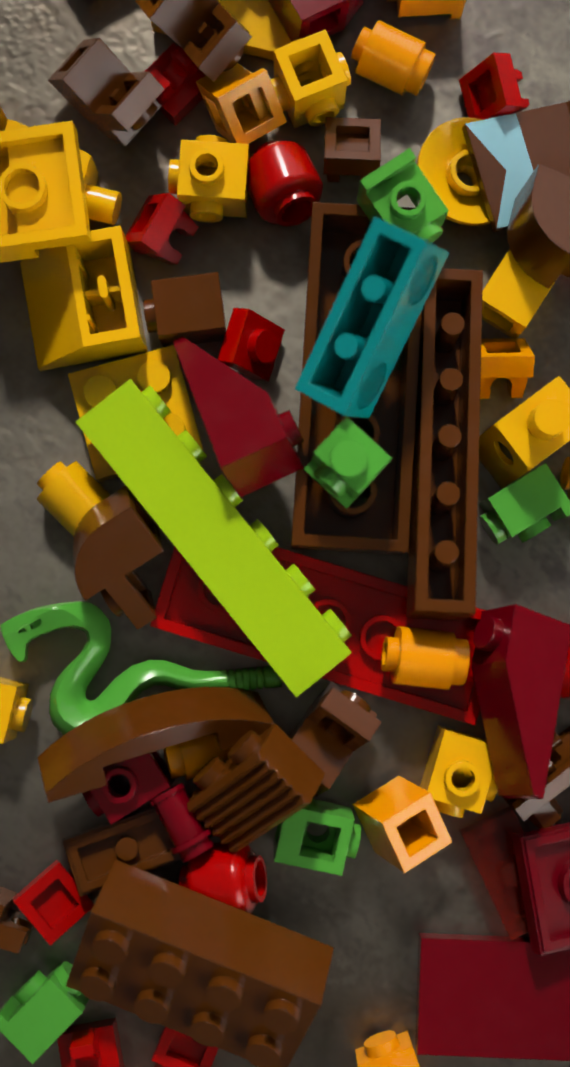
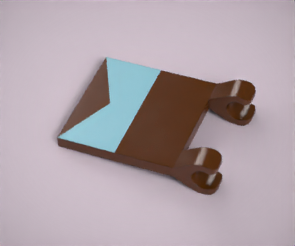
[462,101,570,232]

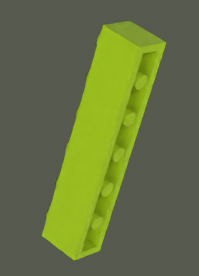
[76,378,352,698]

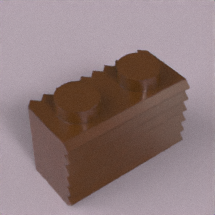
[187,723,326,852]

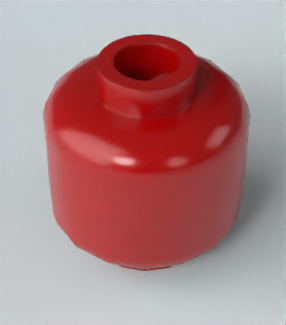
[246,141,323,227]
[179,843,267,914]

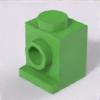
[356,148,449,243]
[303,417,392,509]
[479,463,570,545]
[273,799,361,876]
[0,961,89,1064]

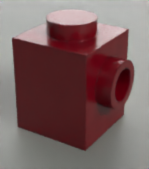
[82,750,175,825]

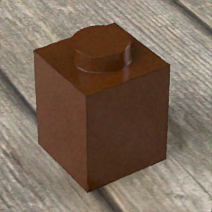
[143,272,227,348]

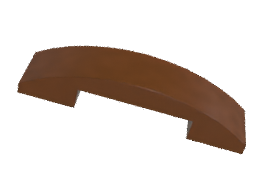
[37,687,274,803]

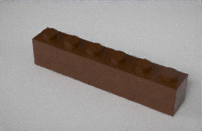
[406,268,483,621]

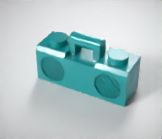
[294,216,449,418]

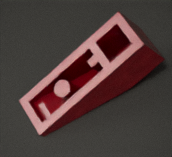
[173,336,304,498]
[471,604,570,799]

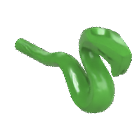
[1,601,282,736]

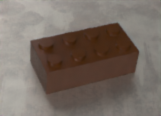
[66,859,334,1067]

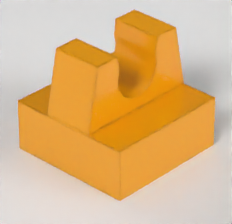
[480,338,535,399]

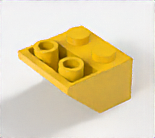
[20,225,148,371]

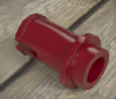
[149,783,214,863]

